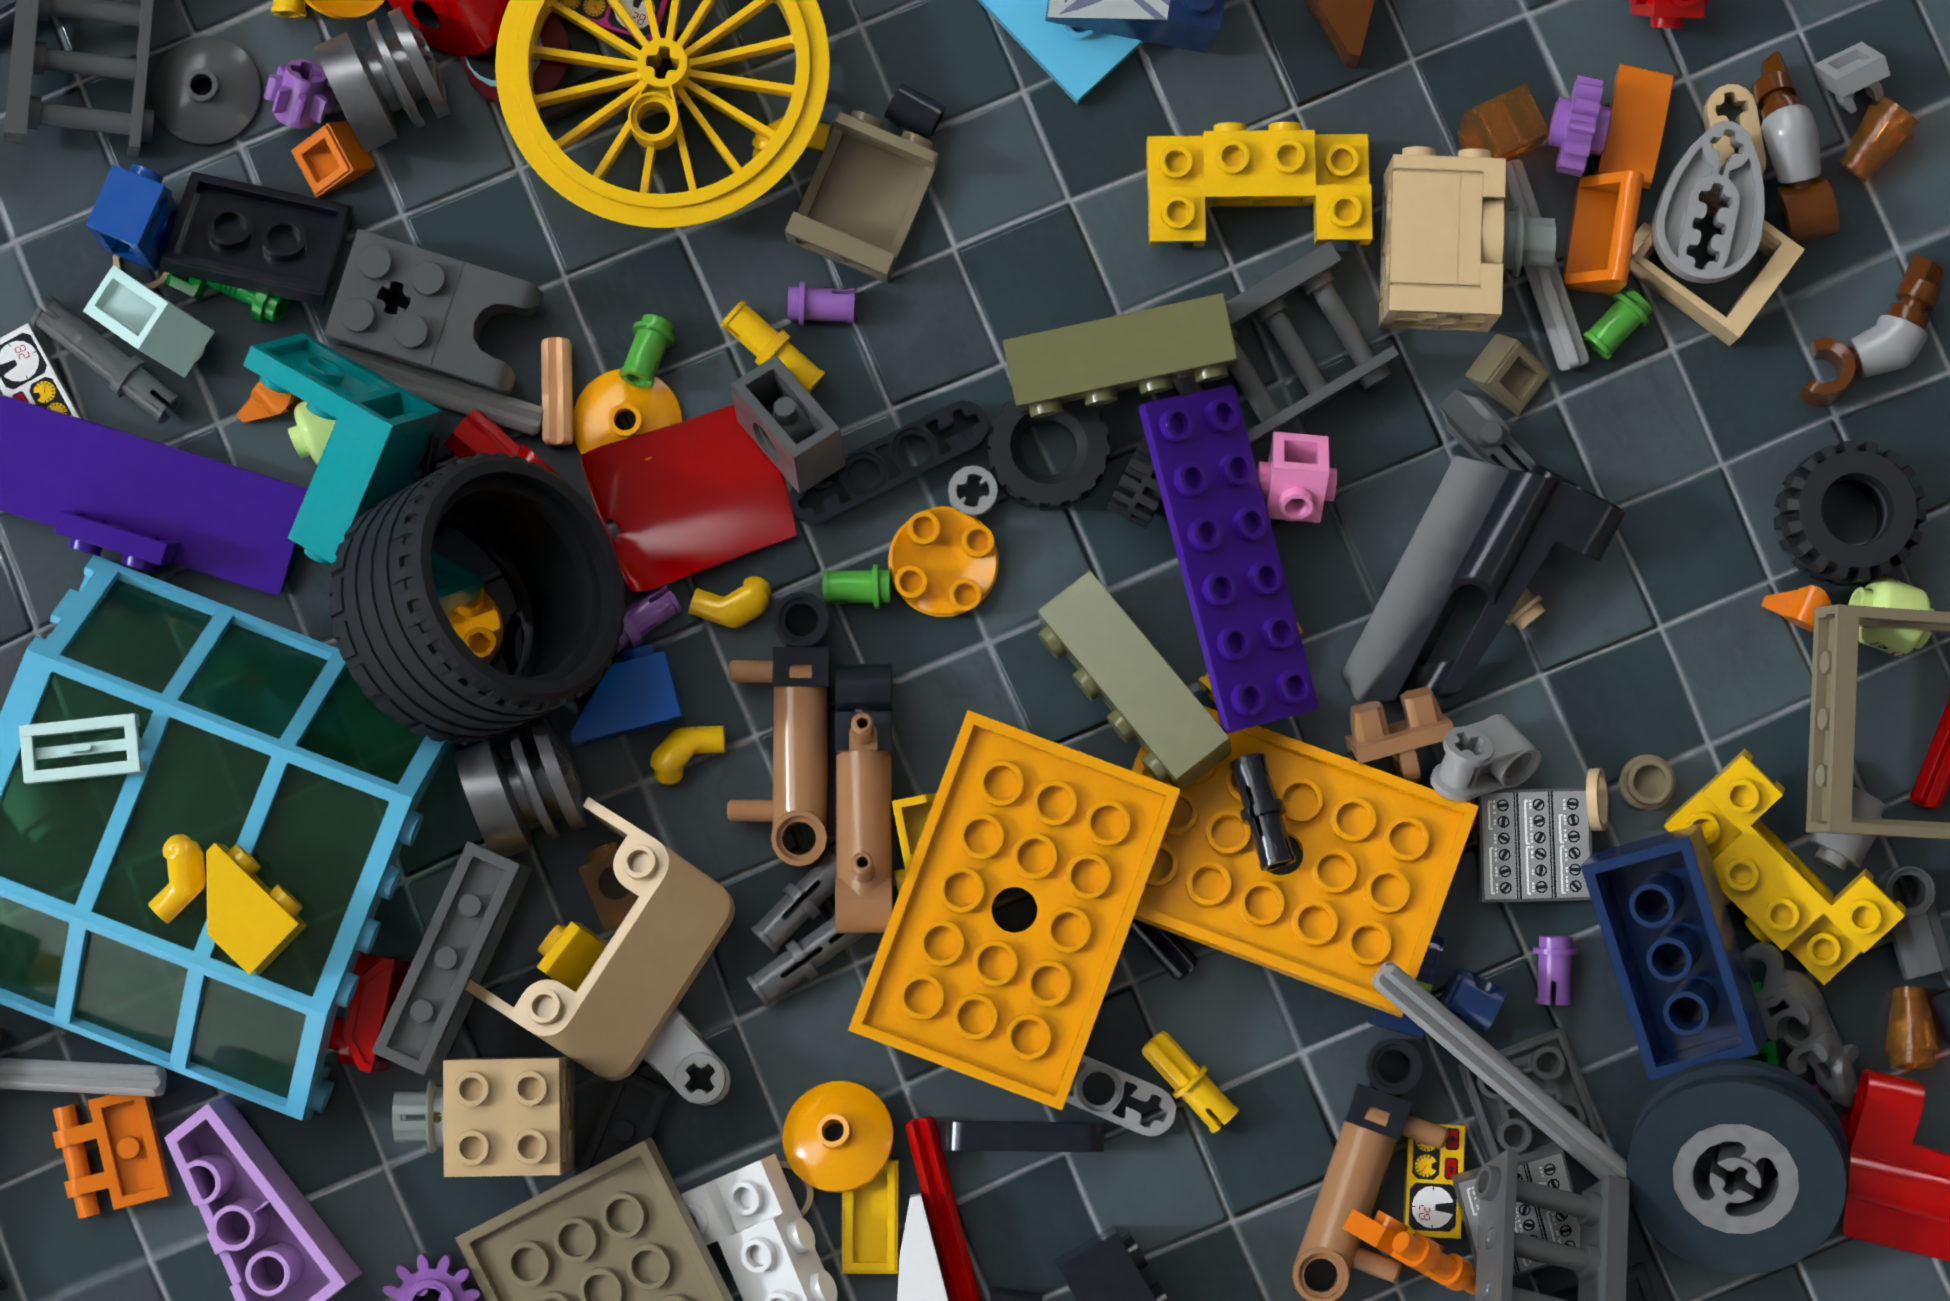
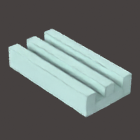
[19,713,144,785]

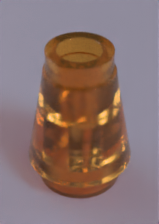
[1839,97,1918,182]
[1884,986,1941,1070]

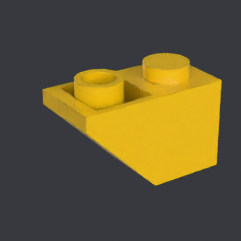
[206,843,307,975]
[537,921,608,992]

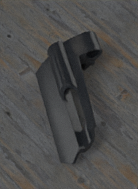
[1341,455,1626,705]

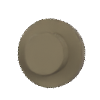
[1619,754,1676,810]

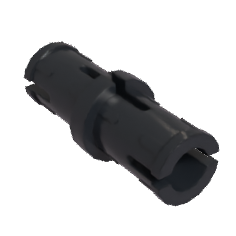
[1230,753,1296,871]

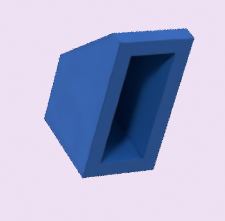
[569,645,685,748]

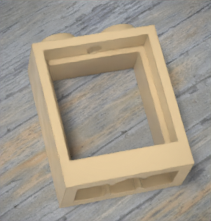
[1629,189,1805,346]

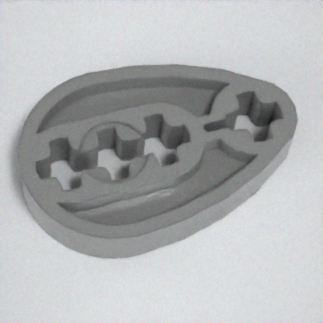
[1651,121,1765,284]

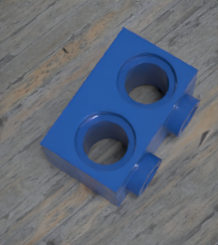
[85,164,179,272]

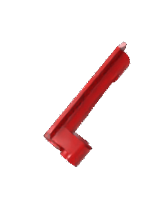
[1840,1069,1950,1262]

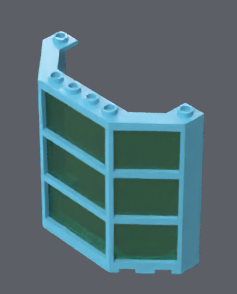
[0,555,469,1121]

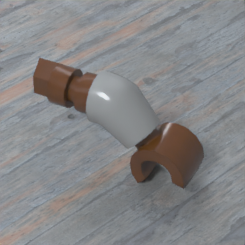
[1751,51,1839,244]
[1799,253,1944,407]

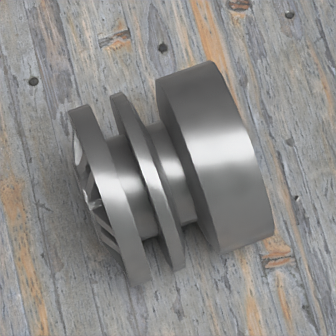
[314,7,451,153]
[454,718,587,857]

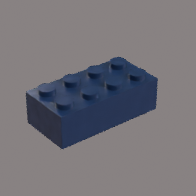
[1581,824,1768,1081]

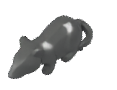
[1741,942,1859,1107]

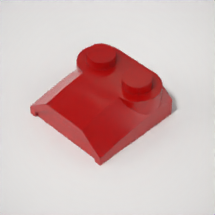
[329,952,410,1073]

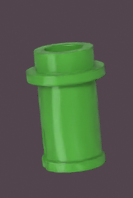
[1582,288,1653,360]
[619,314,675,389]
[822,564,892,609]

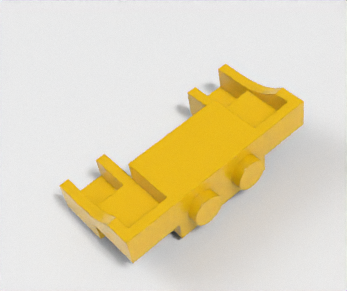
[1146,122,1373,248]
[1664,749,1906,985]

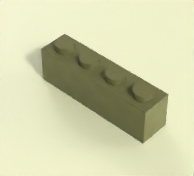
[1002,293,1237,418]
[1037,571,1232,793]

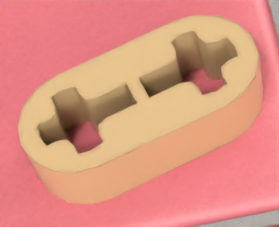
[1703,84,1766,175]

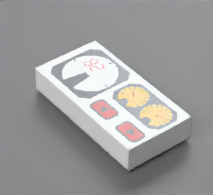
[0,323,83,419]

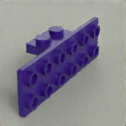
[1139,385,1318,733]
[0,394,308,595]

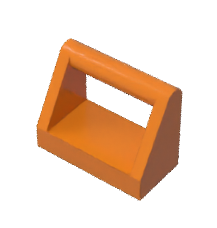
[1562,170,1644,297]

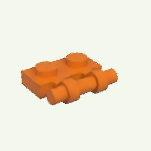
[52,1094,173,1219]
[1342,1209,1476,1294]

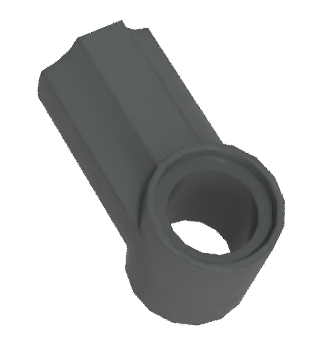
[1875,866,1950,980]

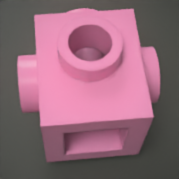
[1257,431,1337,523]

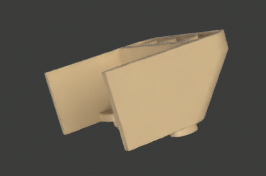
[466,797,735,1081]

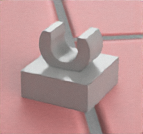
[1813,41,1891,114]

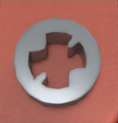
[948,465,998,517]

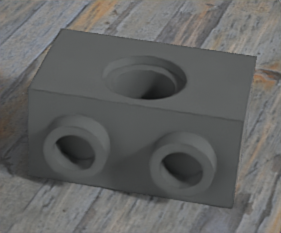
[730,356,846,494]

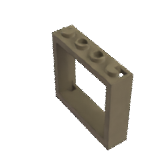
[1806,604,1950,840]

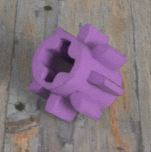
[264,59,336,129]

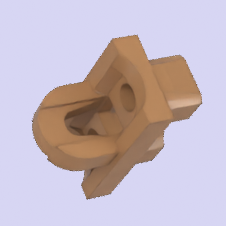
[1344,687,1454,783]

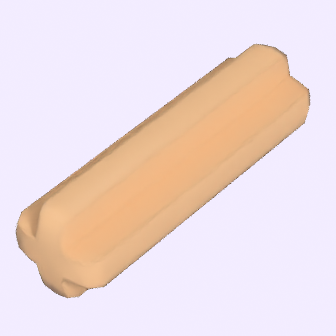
[541,337,573,446]

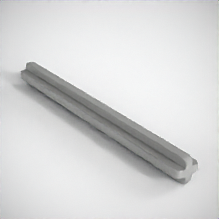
[1371,961,1627,1180]

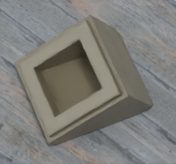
[1465,334,1551,416]

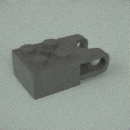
[324,229,544,395]

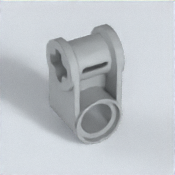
[1430,714,1542,802]
[644,1007,732,1106]

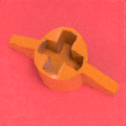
[236,381,302,423]
[1761,585,1832,632]

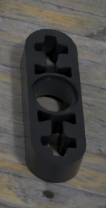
[941,1121,1104,1152]

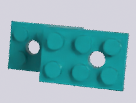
[243,333,485,612]

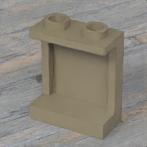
[785,110,939,284]

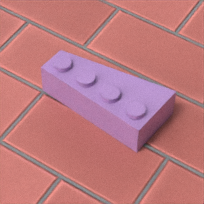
[164,1095,363,1301]

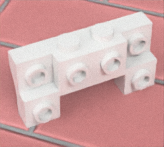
[681,1154,838,1301]

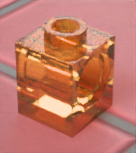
[1457,83,1550,160]
[578,841,639,931]

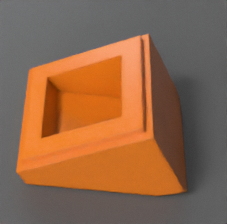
[291,121,375,198]

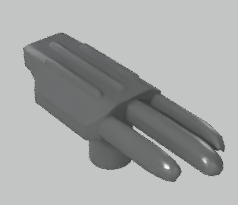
[1436,388,1535,471]

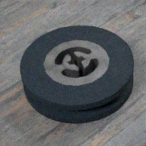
[1626,1058,1849,1275]

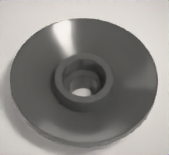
[151,36,262,146]

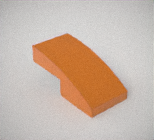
[1596,64,1674,189]

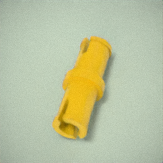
[720,300,826,393]

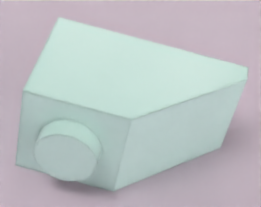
[83,265,215,378]

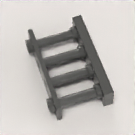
[3,0,154,158]
[1172,241,1399,447]
[371,841,534,1076]
[1475,1149,1630,1301]

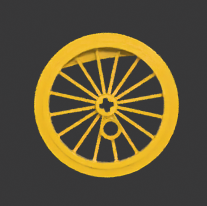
[495,0,830,228]

